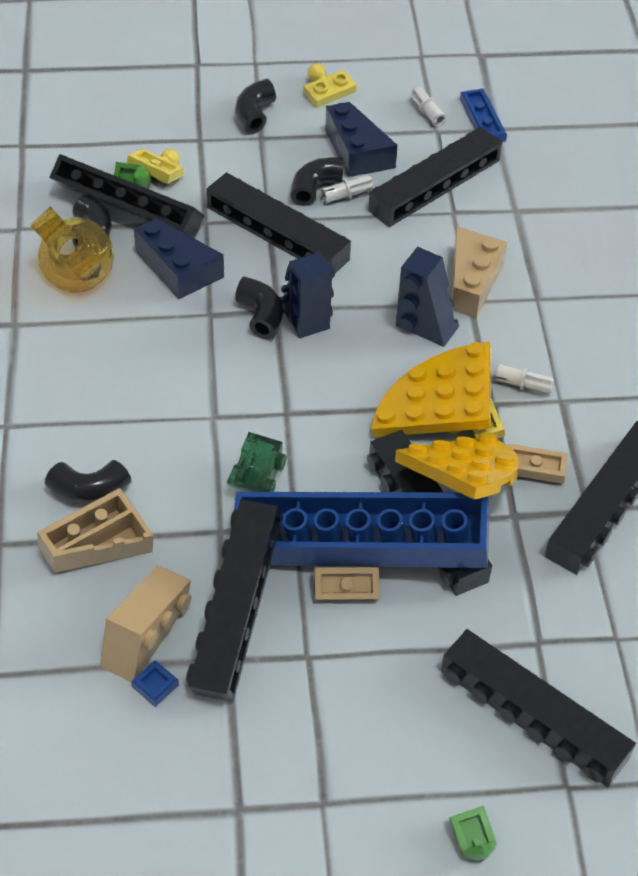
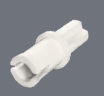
[410,86,447,127]
[321,176,373,204]
[495,364,554,393]

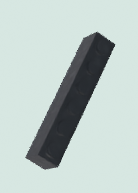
[368,127,502,228]
[49,154,205,239]
[206,172,351,273]
[544,421,638,575]
[367,430,492,596]
[186,499,283,702]
[441,629,636,787]

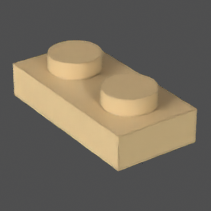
[508,444,568,484]
[315,566,379,600]

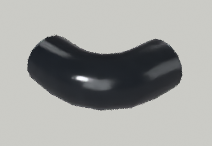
[235,79,276,134]
[290,157,343,206]
[72,195,112,256]
[235,276,284,339]
[45,460,131,504]

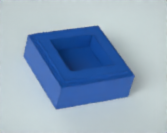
[131,660,179,707]

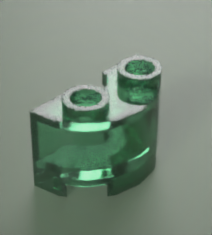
[227,432,287,492]

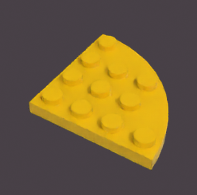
[371,342,491,437]
[395,433,519,500]

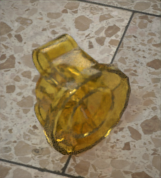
[30,207,114,293]

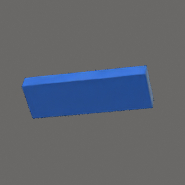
[460,88,507,142]

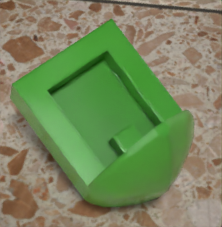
[114,162,151,188]
[449,805,497,861]

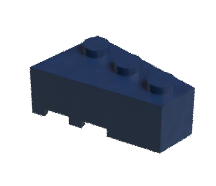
[325,102,398,177]
[134,218,224,299]
[396,246,459,347]
[280,252,335,339]

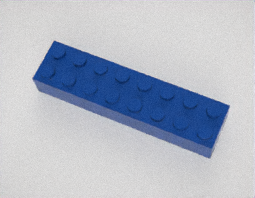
[230,492,490,568]

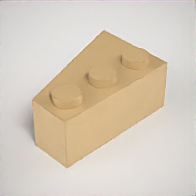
[452,226,508,318]
[37,488,154,573]
[100,565,192,682]

